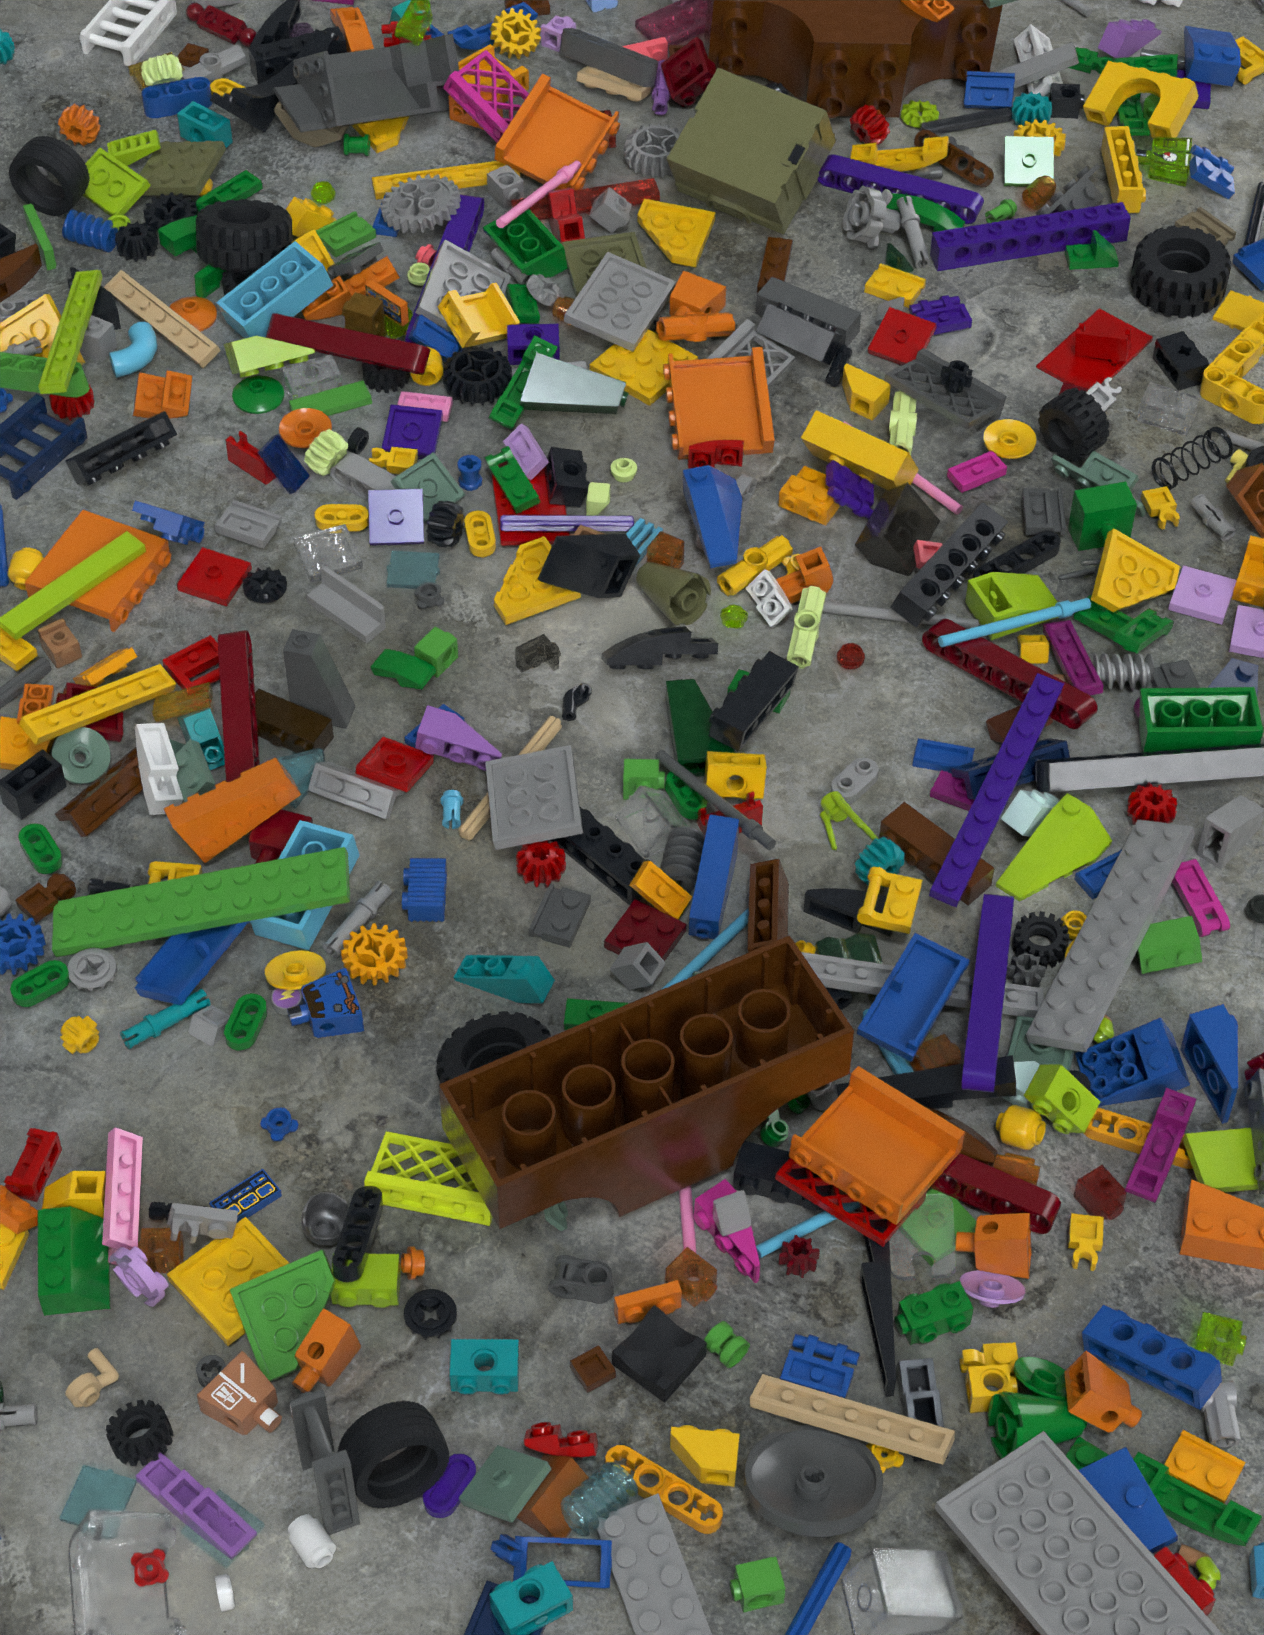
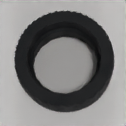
[9,136,90,216]
[337,1401,450,1508]

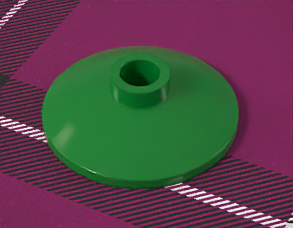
[232,375,285,414]
[1013,1356,1067,1400]

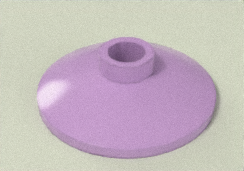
[959,1270,1025,1308]

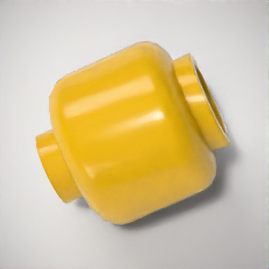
[410,347,443,386]
[7,547,44,590]
[996,1105,1046,1150]

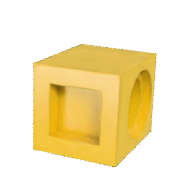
[965,1364,1018,1413]

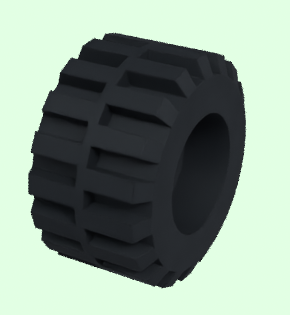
[1038,388,1110,462]

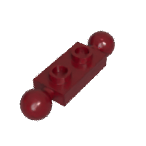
[186,3,256,47]

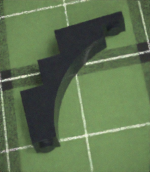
[209,29,345,132]

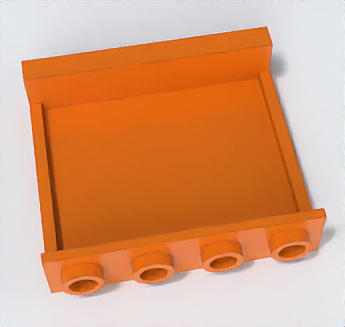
[494,73,620,194]
[663,347,775,460]
[25,510,171,632]
[789,1066,965,1225]

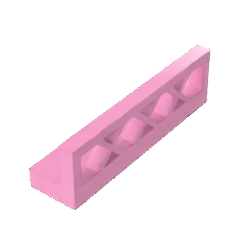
[102,1127,143,1265]

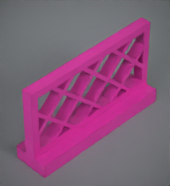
[443,50,529,143]

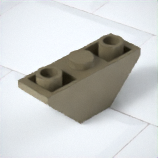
[274,101,350,148]

